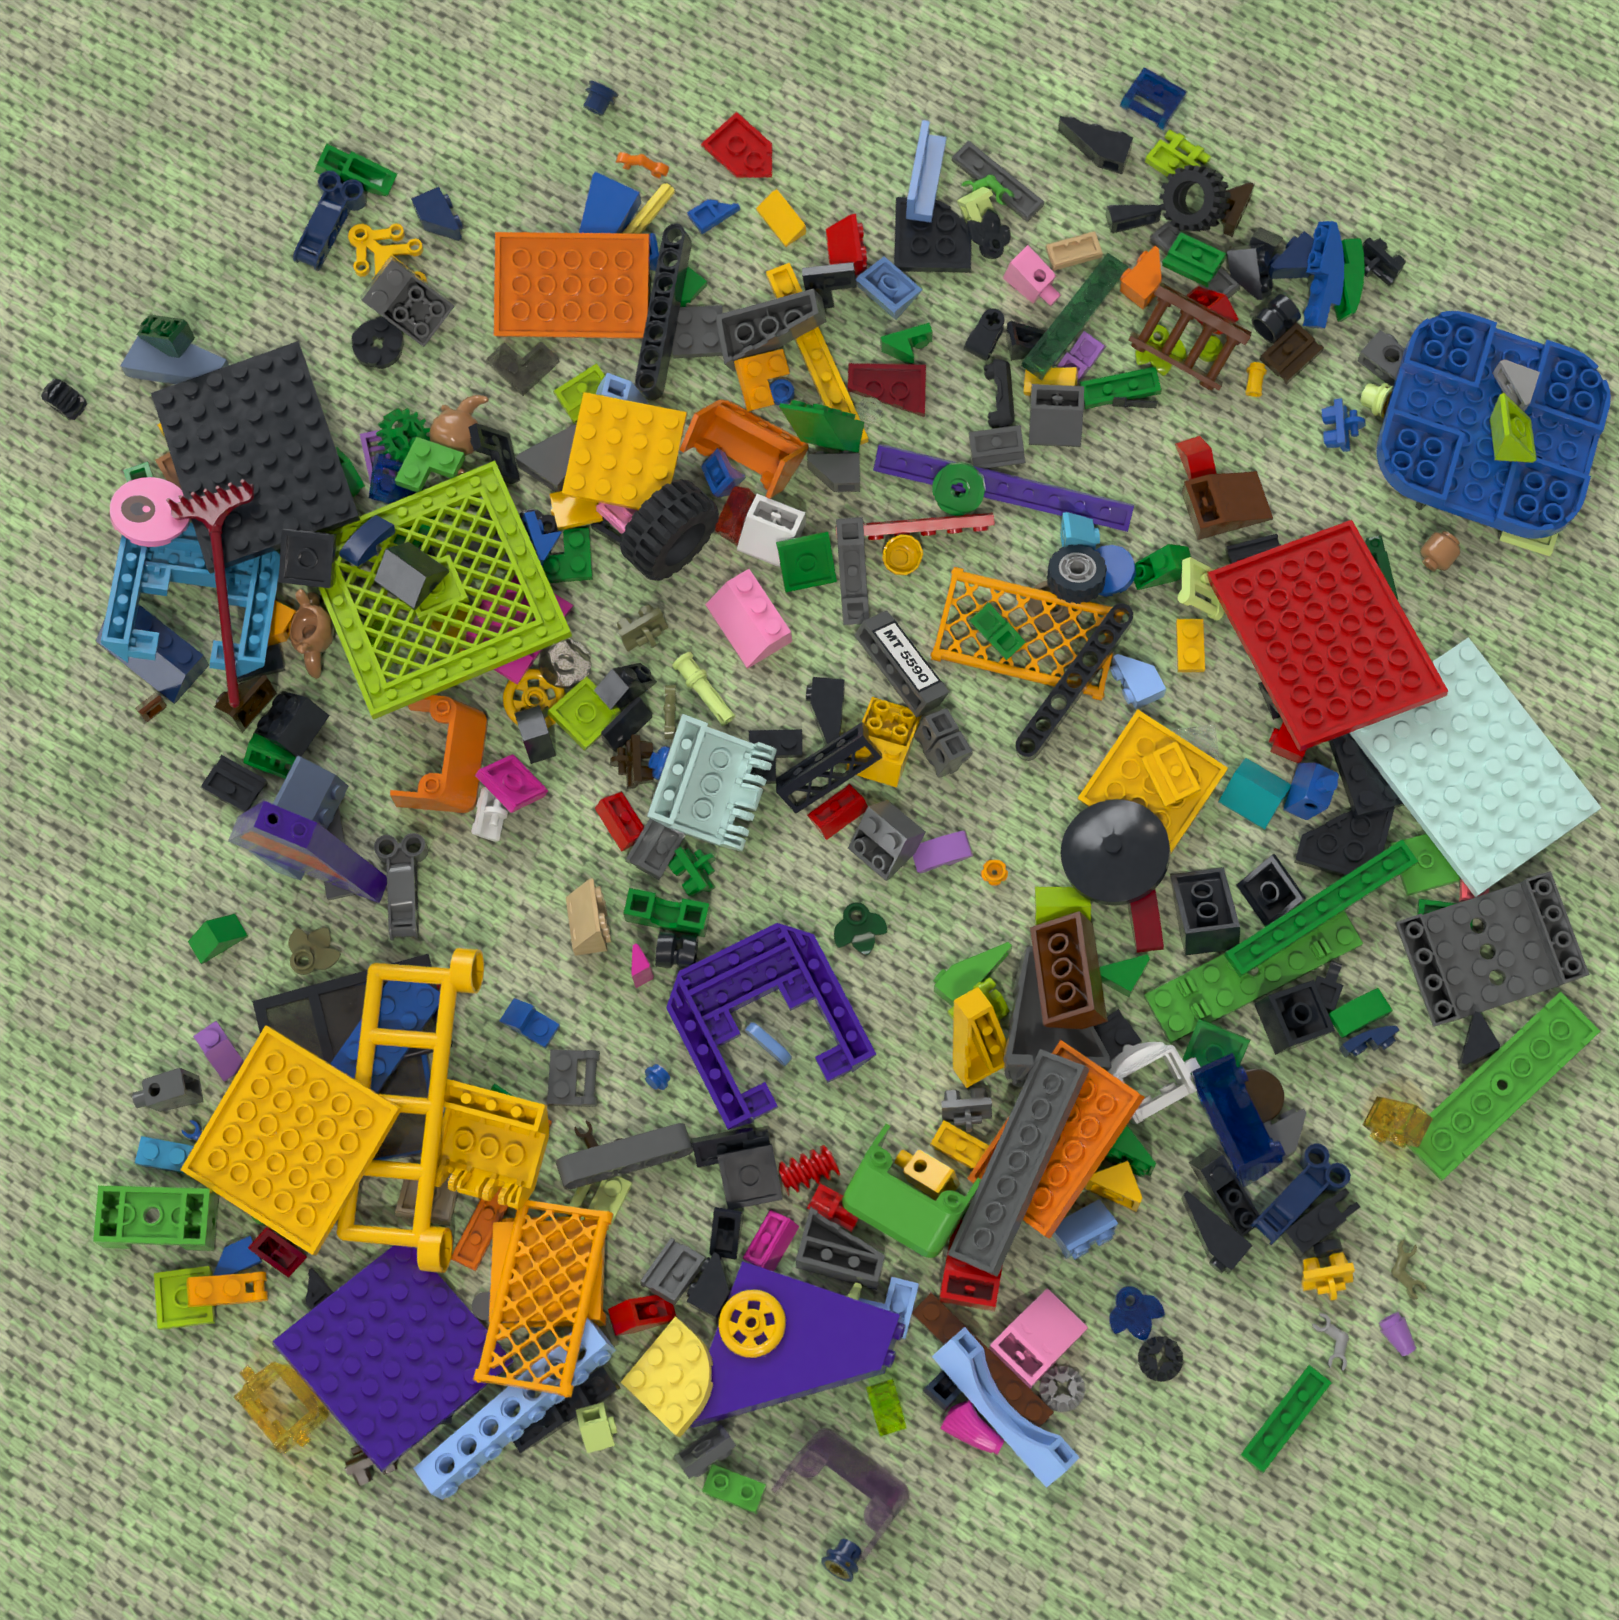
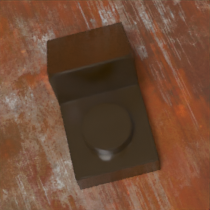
[1222,182,1255,237]

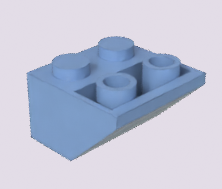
[1052,1199,1118,1260]

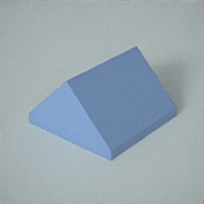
[856,256,922,320]

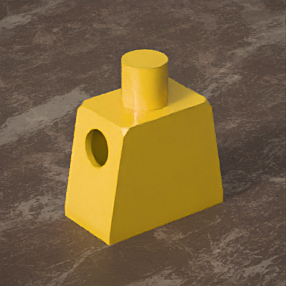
[894,1149,960,1200]

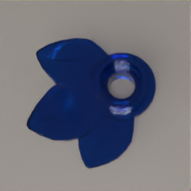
[1109,1286,1165,1341]

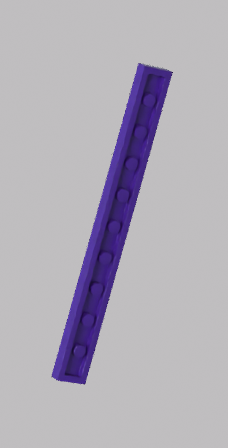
[873,444,1134,532]

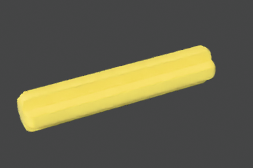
[623,183,675,234]

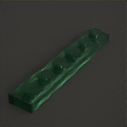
[1021,253,1129,380]

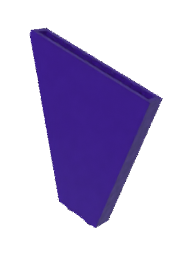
[690,1261,906,1428]

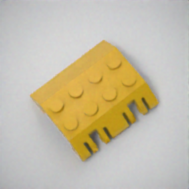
[435,1079,550,1210]

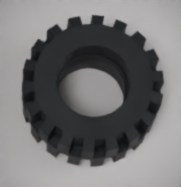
[1159,165,1231,232]

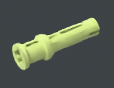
[672,652,736,726]

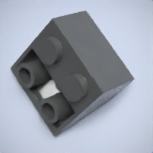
[1029,384,1084,447]
[848,800,926,881]

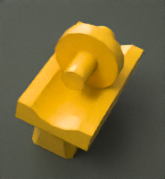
[1301,1252,1355,1301]

